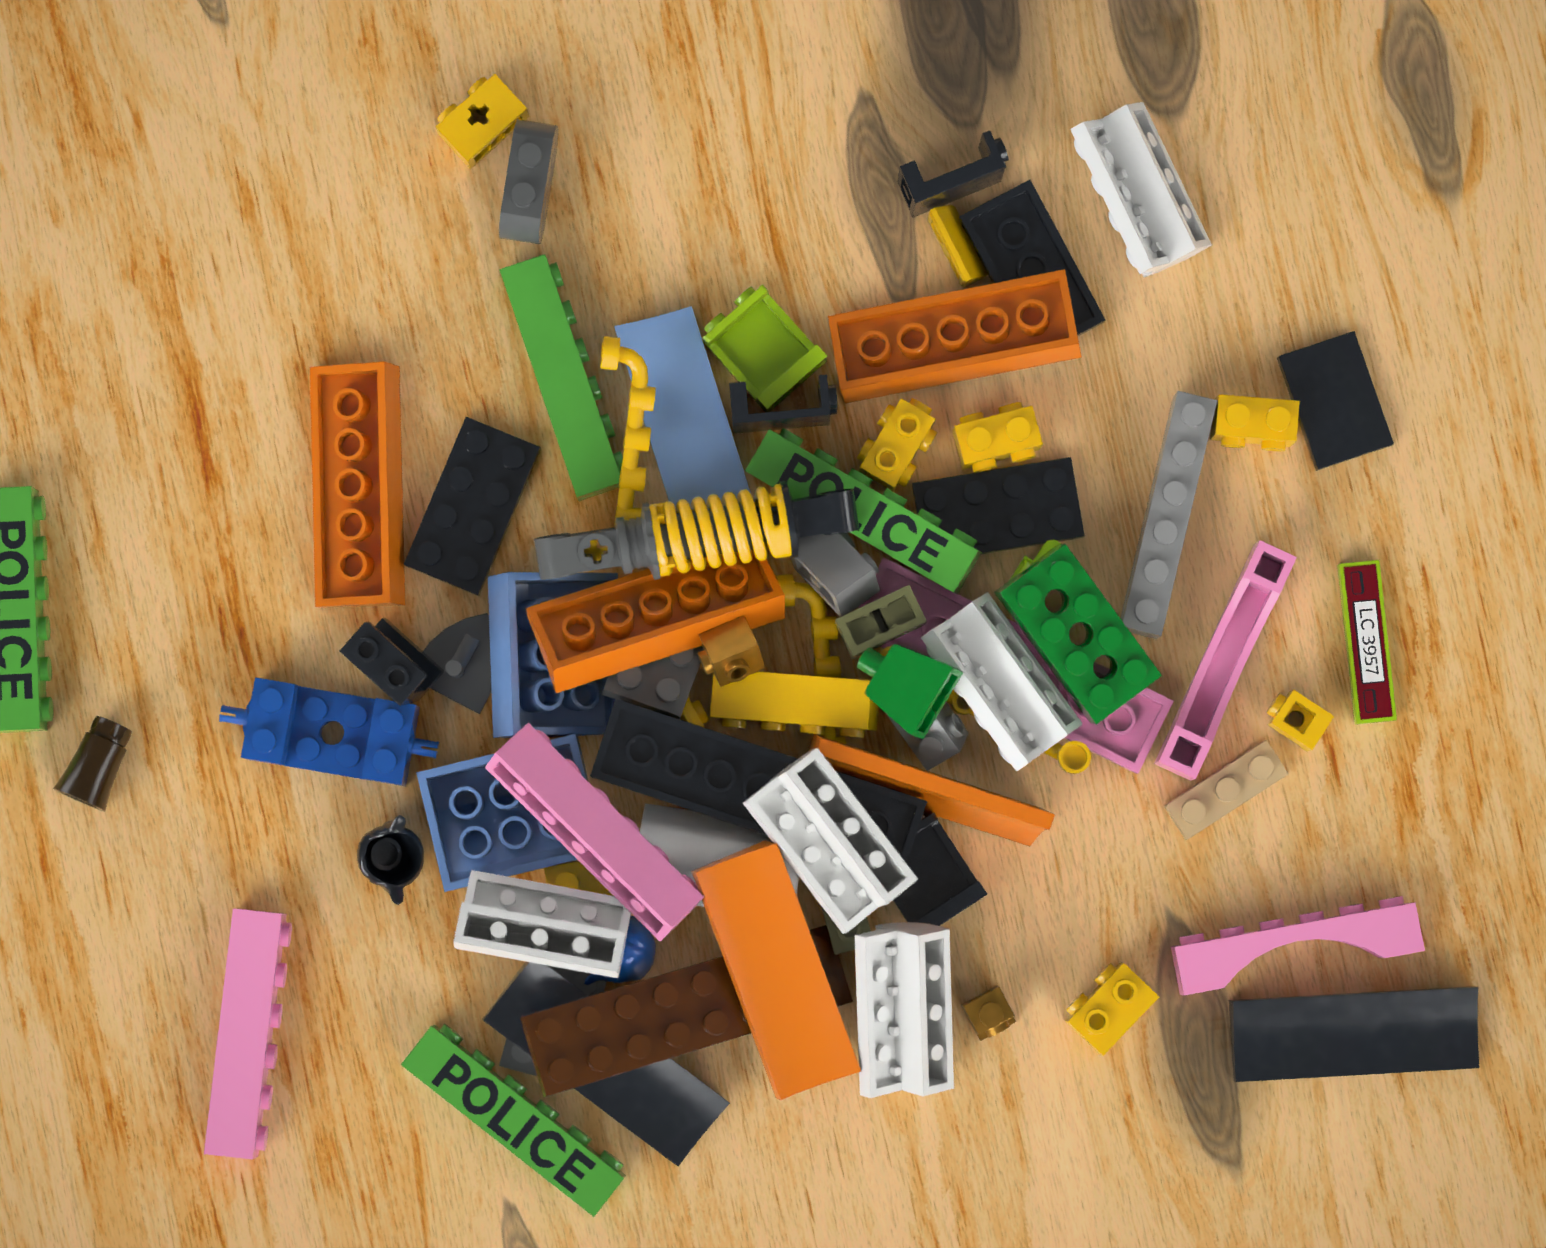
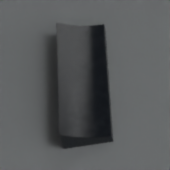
[482,961,730,1166]
[1228,986,1479,1082]

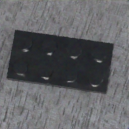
[959,180,1106,336]
[404,417,541,596]
[912,457,1085,554]

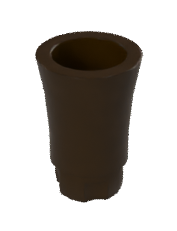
[53,716,132,812]

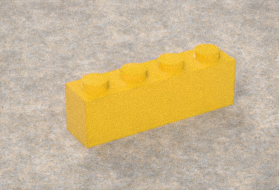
[710,672,879,738]

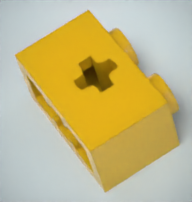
[435,73,530,170]

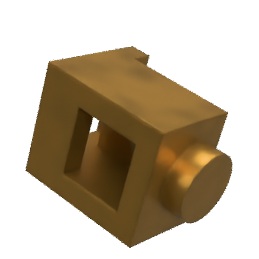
[961,986,1016,1041]

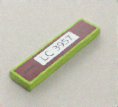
[1337,560,1397,725]

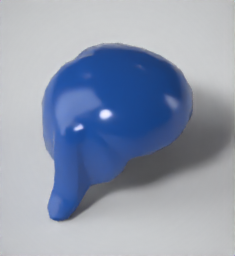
[584,916,656,985]

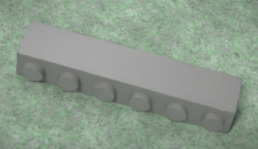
[1120,391,1217,639]

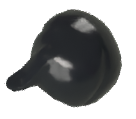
[357,815,424,905]

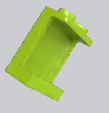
[703,285,827,412]

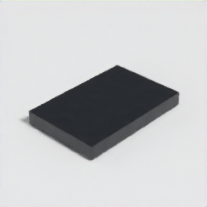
[1277,331,1394,471]

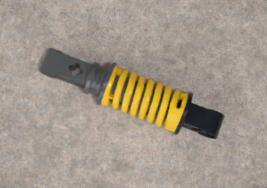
[534,481,859,580]

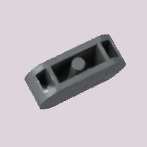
[499,119,558,244]

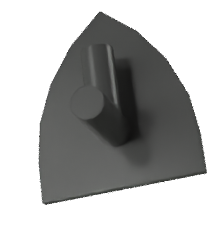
[423,613,491,714]

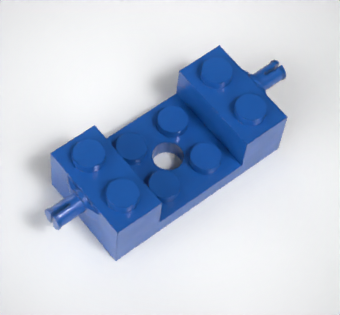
[219,677,439,787]

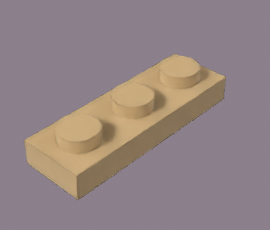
[1164,740,1289,840]

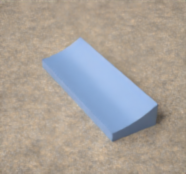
[614,306,751,507]

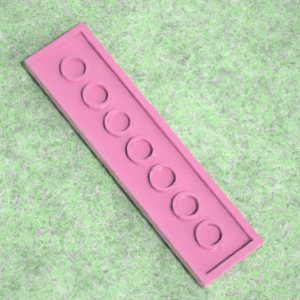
[858,557,1174,774]

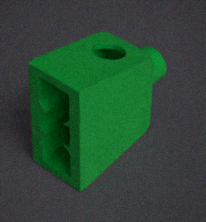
[857,644,964,739]

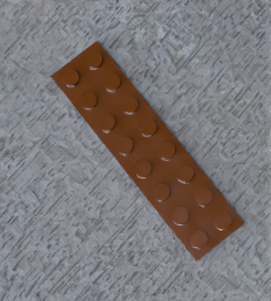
[520,925,853,1097]

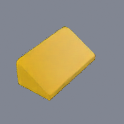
[927,205,988,288]

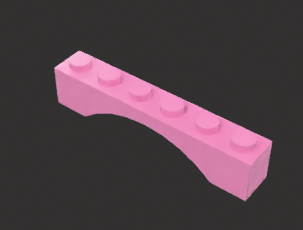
[1154,540,1297,781]
[1171,896,1425,995]

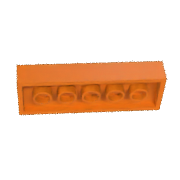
[828,269,1082,404]
[310,361,405,608]
[526,550,785,693]
[808,734,1055,847]
[691,840,861,1101]

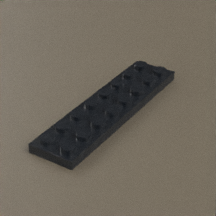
[590,699,927,864]

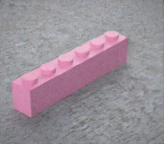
[485,722,704,942]
[204,909,292,1159]

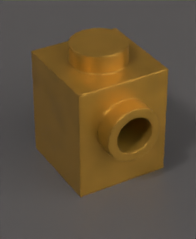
[697,615,765,687]

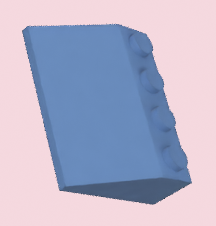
[488,572,618,738]
[416,734,589,892]

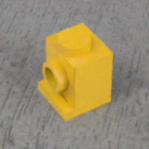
[1266,689,1335,752]

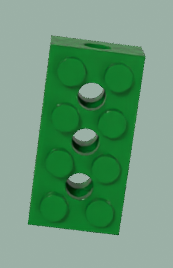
[994,544,1162,724]

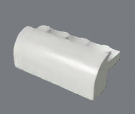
[1070,102,1212,277]
[921,592,1083,771]
[743,748,918,934]
[640,804,799,907]
[453,870,631,978]
[855,922,954,1098]

